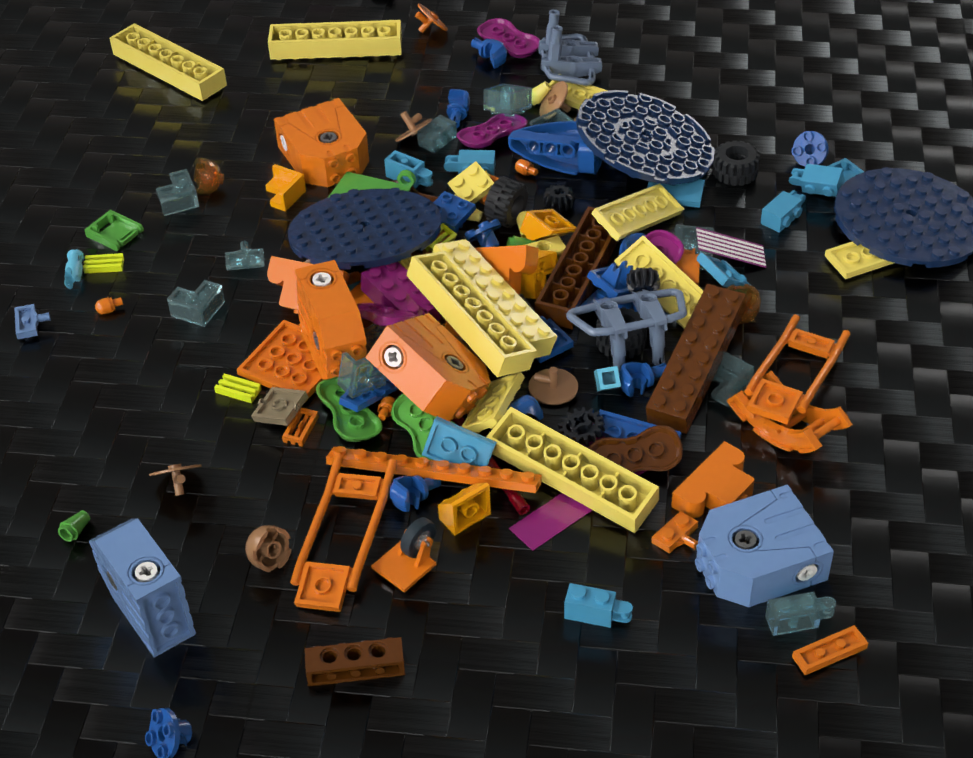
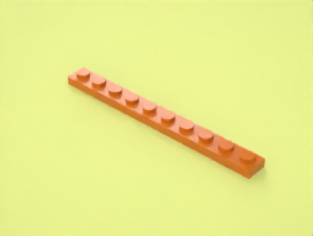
[326,446,542,493]

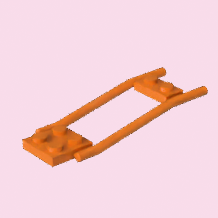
[744,314,850,425]
[290,454,397,612]

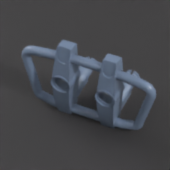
[538,10,602,86]
[566,288,687,372]

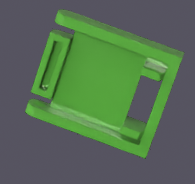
[84,210,144,251]

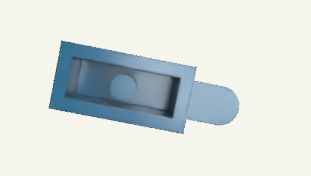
[384,150,433,188]
[444,150,496,176]
[788,164,844,197]
[761,190,806,233]
[564,583,633,628]

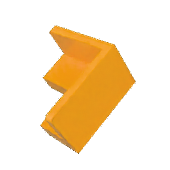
[265,164,306,212]
[519,250,557,299]

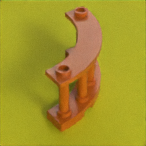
[726,371,853,453]

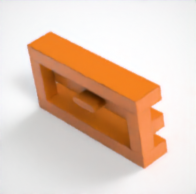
[282,408,319,447]

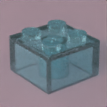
[483,83,532,116]

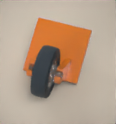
[371,517,437,593]

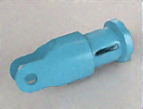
[64,249,84,289]

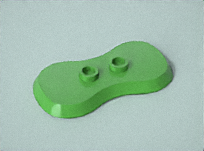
[316,377,382,442]
[391,393,455,460]

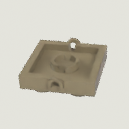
[251,387,308,426]

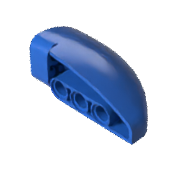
[508,121,602,175]

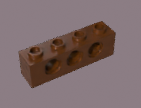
[305,637,405,686]

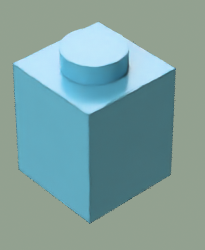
[594,366,621,392]

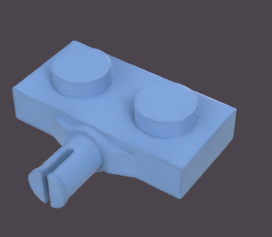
[14,304,51,339]

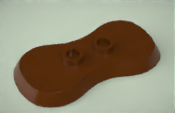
[588,425,683,473]

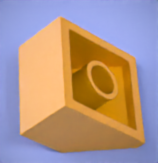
[520,209,576,241]
[438,482,491,535]

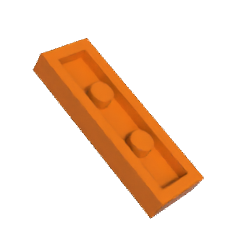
[792,625,868,675]

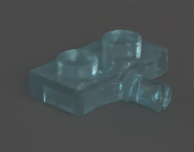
[225,241,265,271]

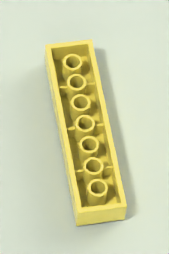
[268,20,402,60]
[110,23,227,101]
[432,239,557,358]
[406,251,537,377]
[486,407,659,533]

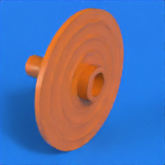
[415,3,448,33]

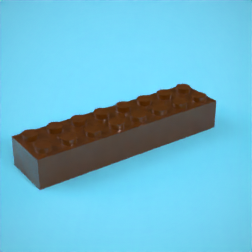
[535,206,619,330]
[646,284,746,434]

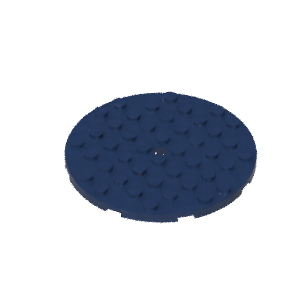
[576,90,715,185]
[834,167,973,268]
[288,188,442,269]

